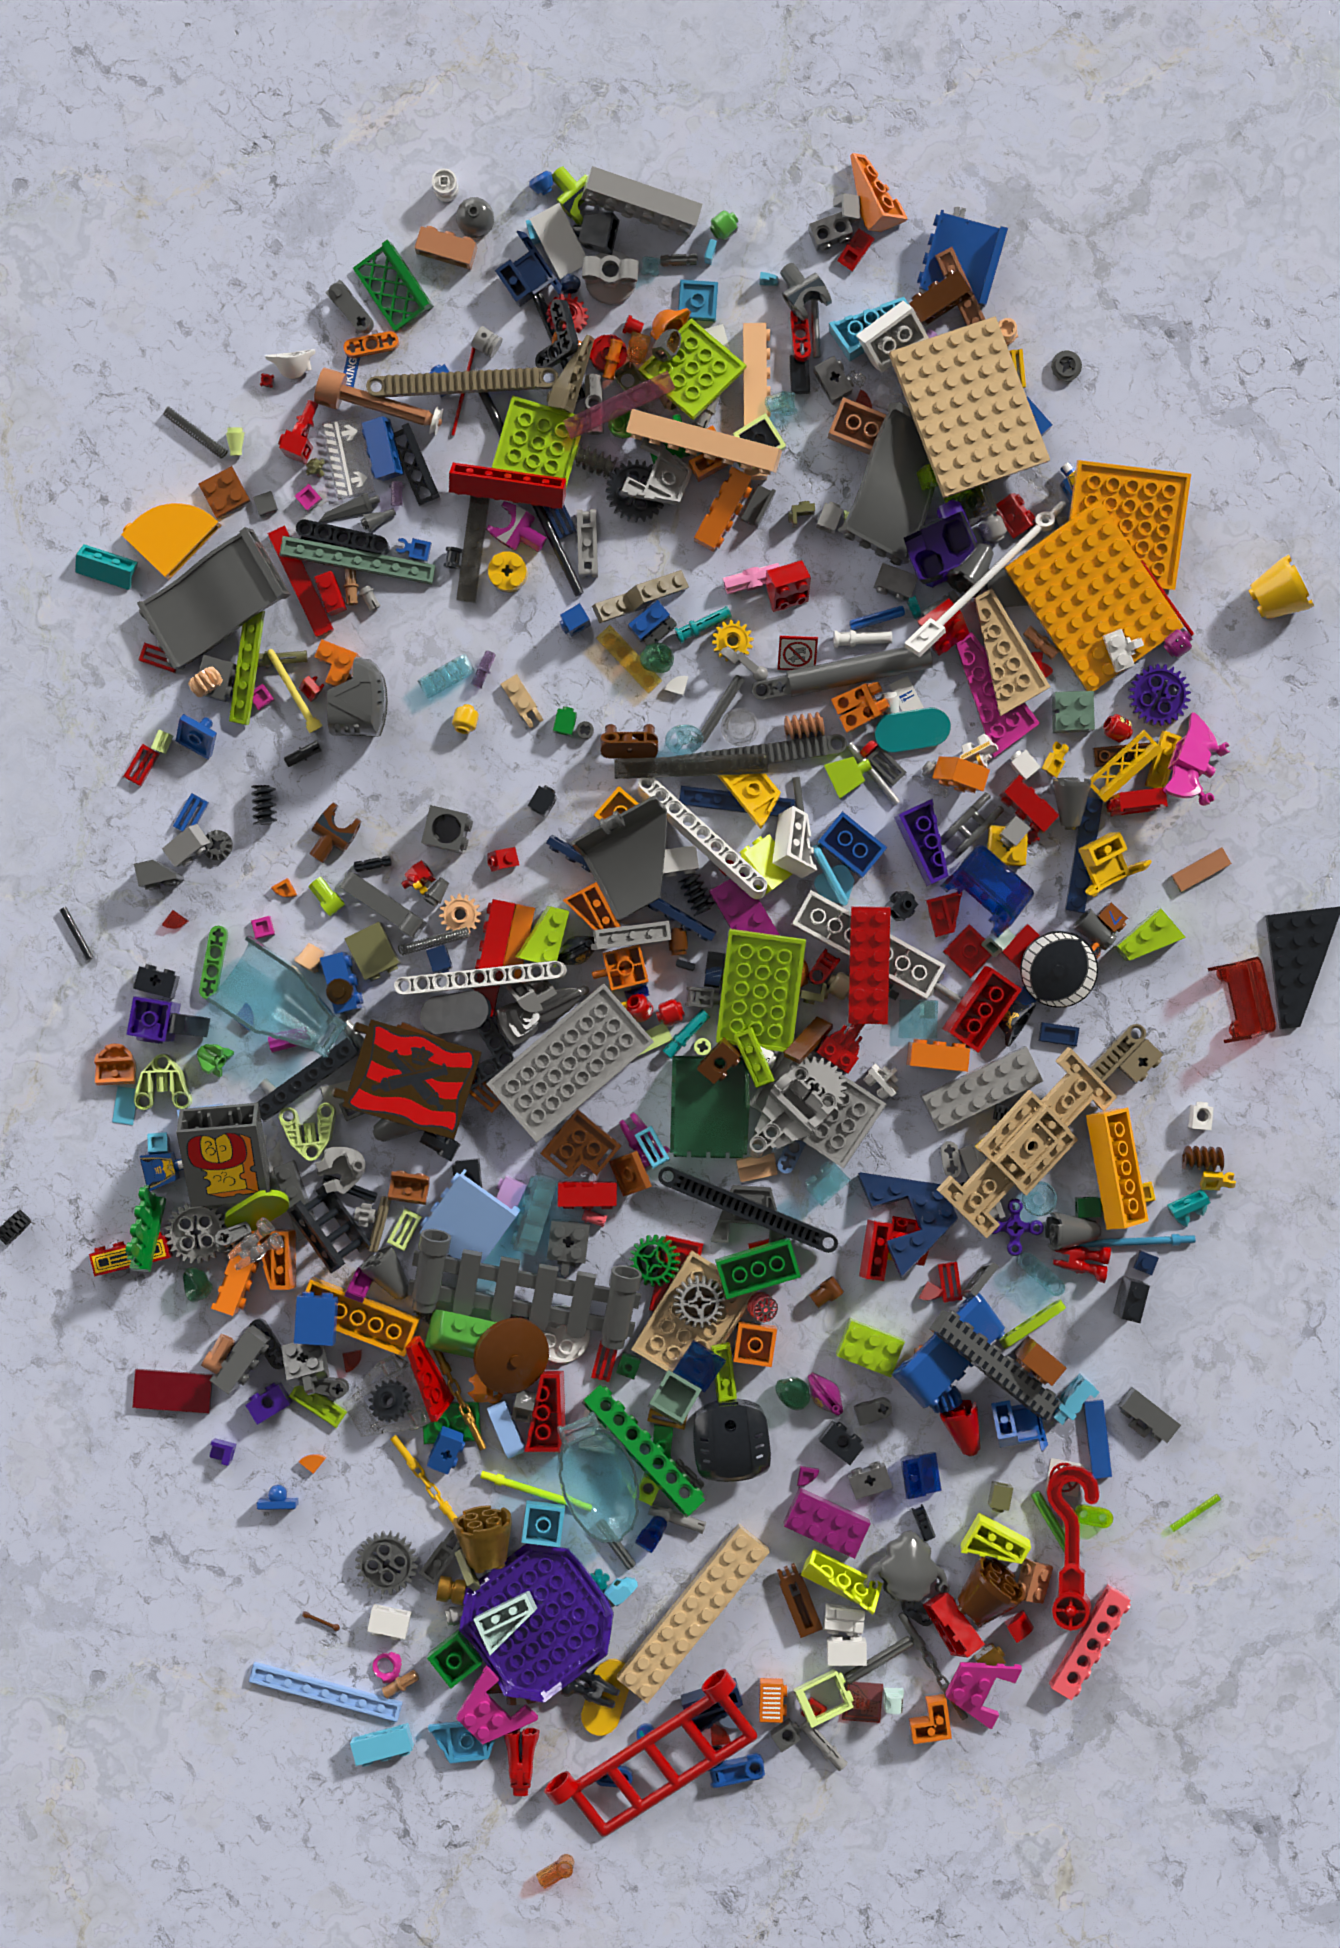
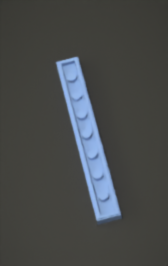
[249,1662,403,1722]

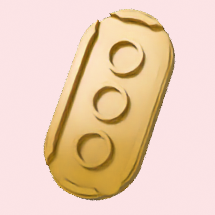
[581,1659,629,1736]

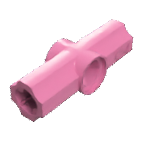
[723,563,780,595]

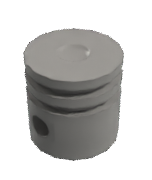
[471,326,503,358]

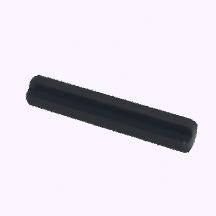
[322,1175,378,1203]

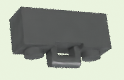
[1118,1387,1181,1443]

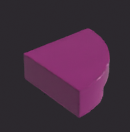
[797,1466,819,1486]

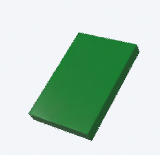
[421,1401,482,1444]

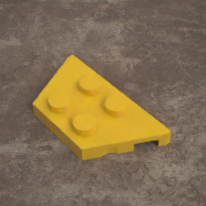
[716,764,781,829]

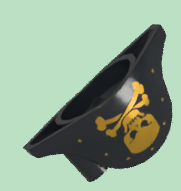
[557,936,595,965]
[999,1000,1036,1047]

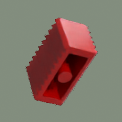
[314,571,347,616]

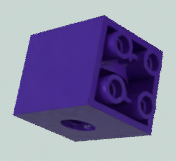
[126,996,181,1044]

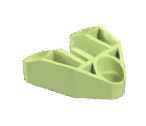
[134,1054,192,1110]
[279,1103,336,1161]

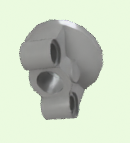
[582,250,639,305]

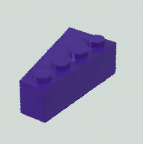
[894,798,949,887]

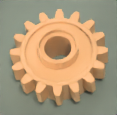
[439,894,482,934]

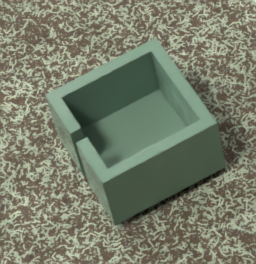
[1052,691,1095,733]
[648,1370,702,1426]

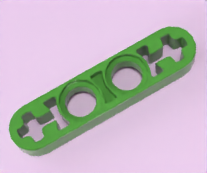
[199,925,228,999]

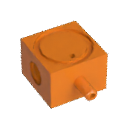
[592,944,649,991]

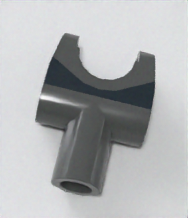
[780,263,832,321]

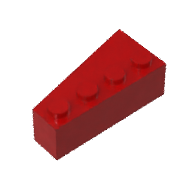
[524,1371,566,1452]

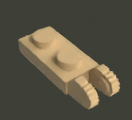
[501,674,544,728]

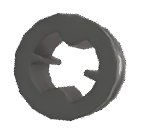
[577,721,594,739]

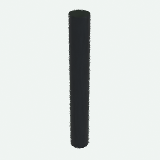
[59,907,94,960]

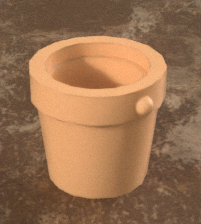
[998,318,1018,345]
[294,943,325,974]

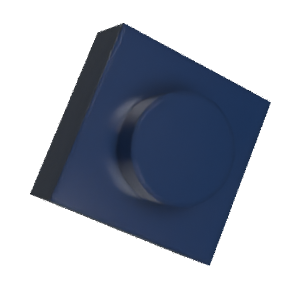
[1133,1250,1159,1275]

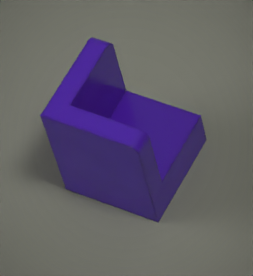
[209,1438,237,1466]

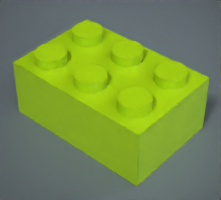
[836,1318,905,1378]

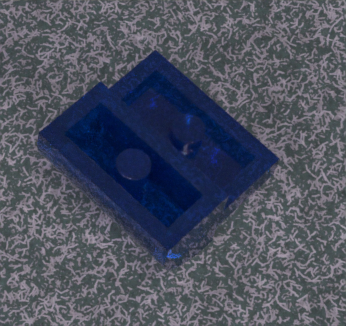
[900,1452,942,1499]

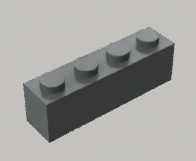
[273,1160,316,1240]

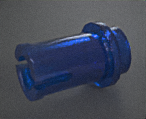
[624,984,650,1000]

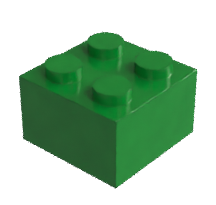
[427,1629,483,1689]

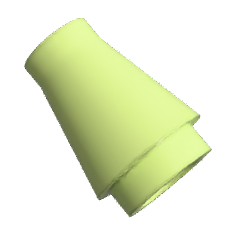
[226,427,245,456]

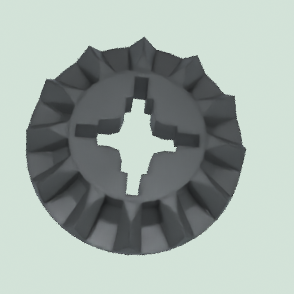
[1051,350,1082,382]
[204,830,233,861]

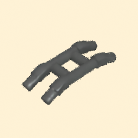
[941,792,1004,859]

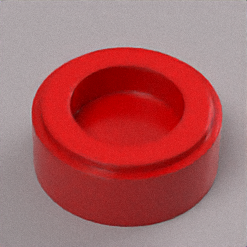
[860,740,878,758]

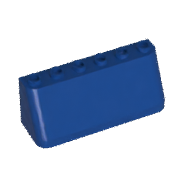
[891,1293,1005,1409]

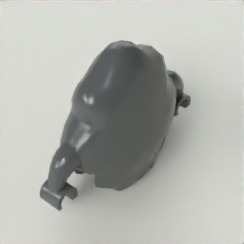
[863,1530,950,1602]

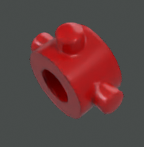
[260,373,275,388]
[1027,830,1040,845]

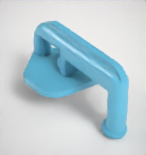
[812,845,854,906]

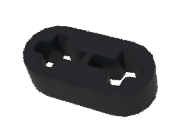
[901,1601,933,1626]

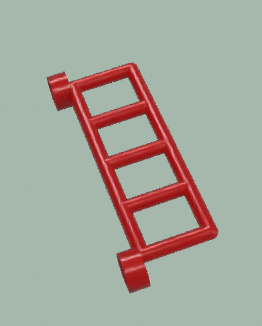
[544,1669,757,1837]

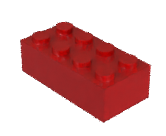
[942,966,1022,1053]

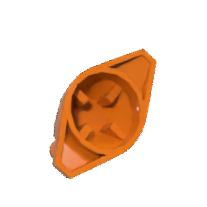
[650,308,691,340]

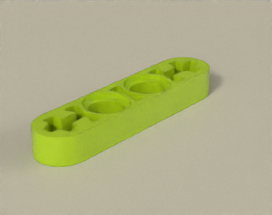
[998,1299,1066,1349]

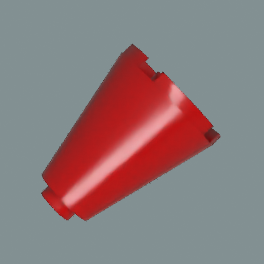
[940,1400,981,1456]

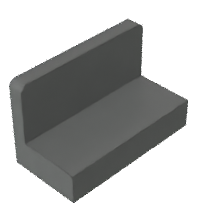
[741,484,776,528]

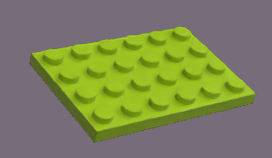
[716,929,806,1052]

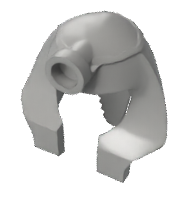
[315,1147,365,1194]

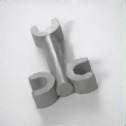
[929,973,964,1005]

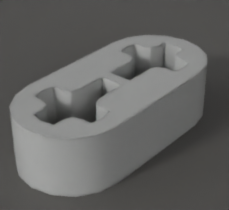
[940,1141,961,1178]

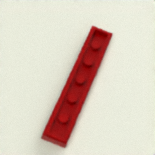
[267,525,334,638]

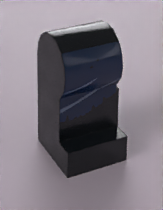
[704,951,725,988]

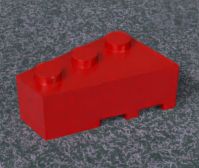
[999,775,1059,834]
[558,1181,617,1209]
[923,1592,985,1658]

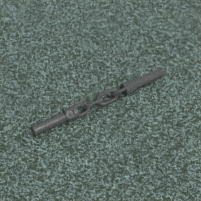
[898,1612,968,1721]

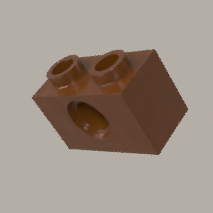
[697,1037,741,1084]

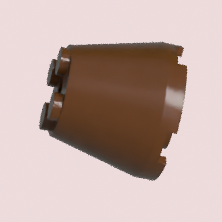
[958,1557,1025,1627]

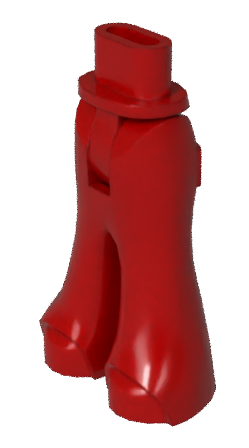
[503,1728,540,1796]

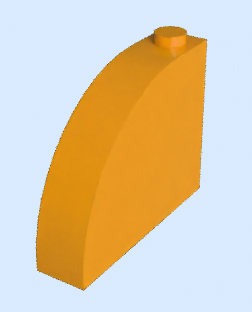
[121,503,222,580]

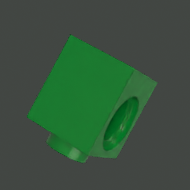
[553,706,577,737]

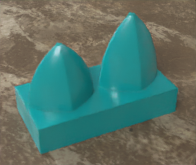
[1167,1189,1211,1227]

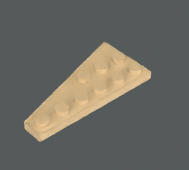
[974,588,1050,717]

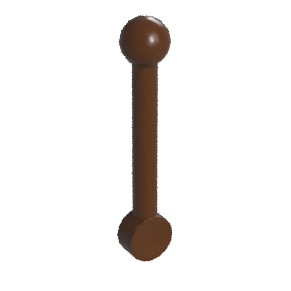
[302,1611,340,1632]

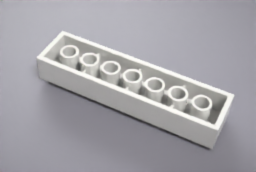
[791,890,946,999]

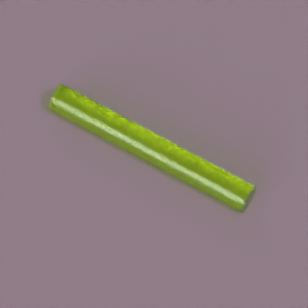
[1170,1493,1221,1532]

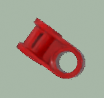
[808,948,841,985]

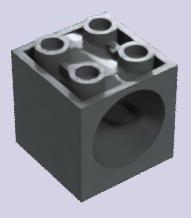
[421,805,473,854]

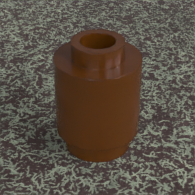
[668,928,688,956]

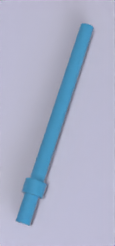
[1079,1234,1196,1247]

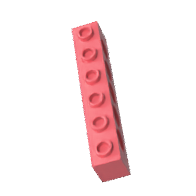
[1049,1584,1131,1701]

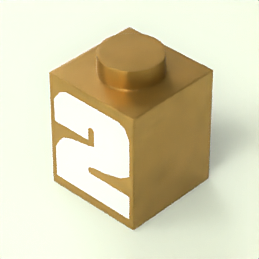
[974,1643,1006,1666]

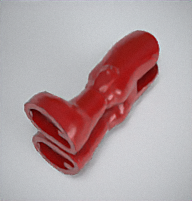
[1053,1246,1111,1283]

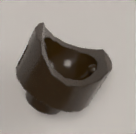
[326,978,354,1005]

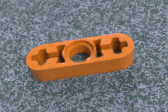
[343,331,399,358]

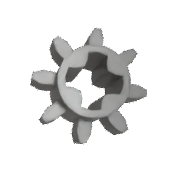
[354,1203,376,1227]

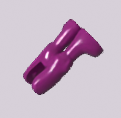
[619,1112,670,1169]

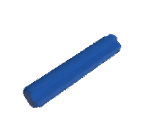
[849,606,905,631]

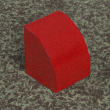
[1004,1610,1034,1643]

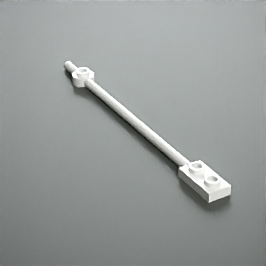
[905,501,1067,657]

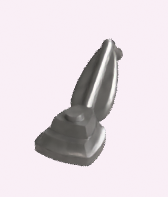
[495,985,589,1046]

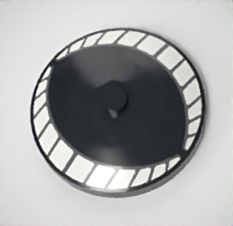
[1020,931,1098,1008]

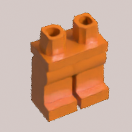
[831,682,890,733]

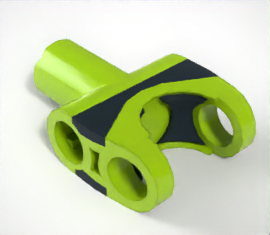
[552,166,603,225]

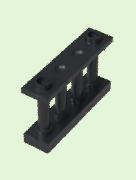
[286,1185,371,1274]

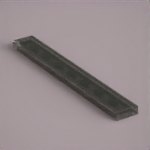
[614,753,769,779]

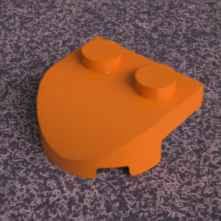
[94,1043,136,1086]

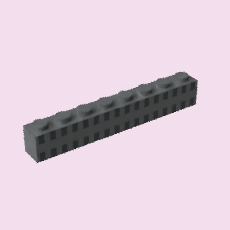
[929,1310,1060,1421]

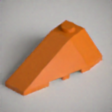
[850,153,908,232]

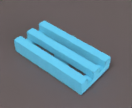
[635,1126,670,1169]

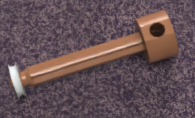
[314,367,443,436]

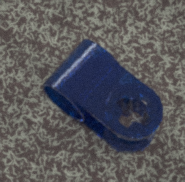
[635,1516,667,1553]

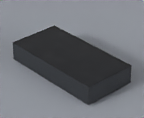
[789,354,810,395]

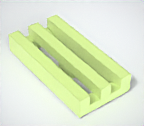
[387,1208,422,1251]

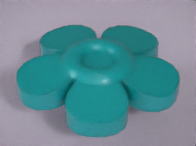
[590,1569,610,1590]

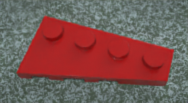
[405,1336,454,1422]

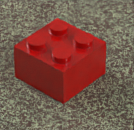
[918,598,970,656]

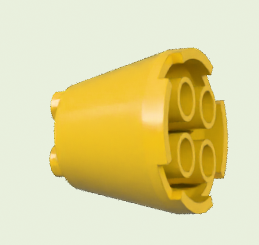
[1248,555,1314,619]

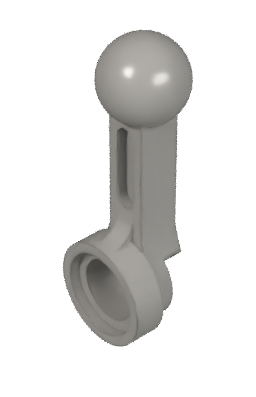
[720,646,768,681]

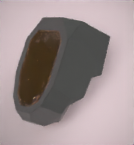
[652,329,681,362]

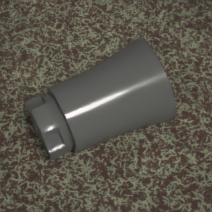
[1073,908,1117,950]

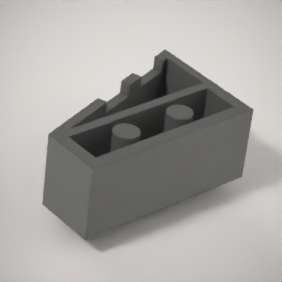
[210,1325,271,1394]

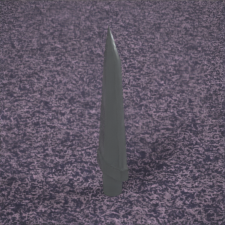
[319,493,381,522]

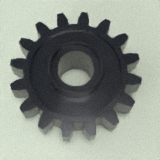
[368,1379,411,1423]

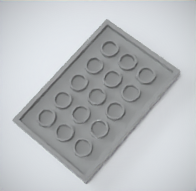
[748,1052,887,1169]

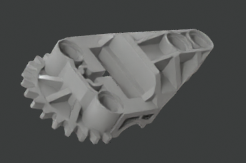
[748,1057,847,1158]

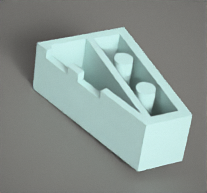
[473,1591,537,1655]

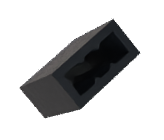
[1113,1276,1150,1323]

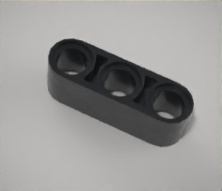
[168,1013,211,1037]

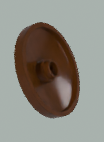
[473,1318,549,1394]

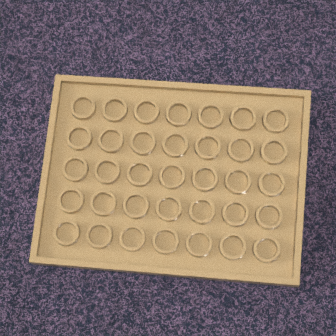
[889,316,1050,498]

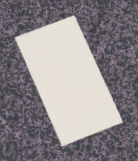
[530,203,586,279]

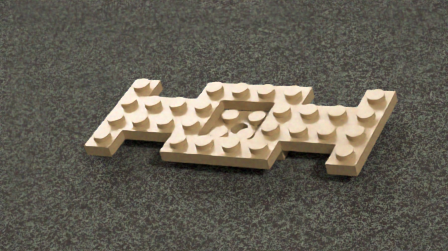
[936,1047,1117,1238]

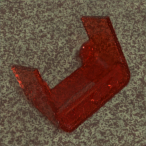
[1207,957,1276,1044]

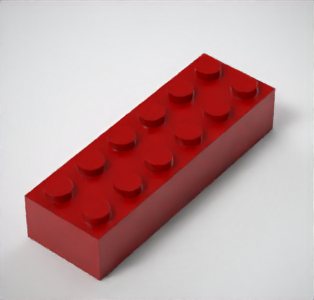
[848,906,891,1024]

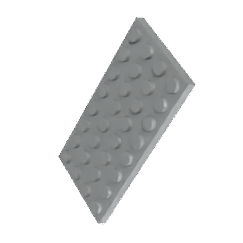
[486,983,654,1143]

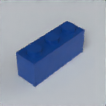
[362,416,404,481]

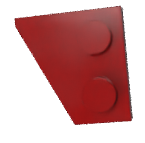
[925,891,962,937]

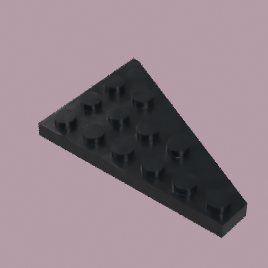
[1265,906,1340,1029]

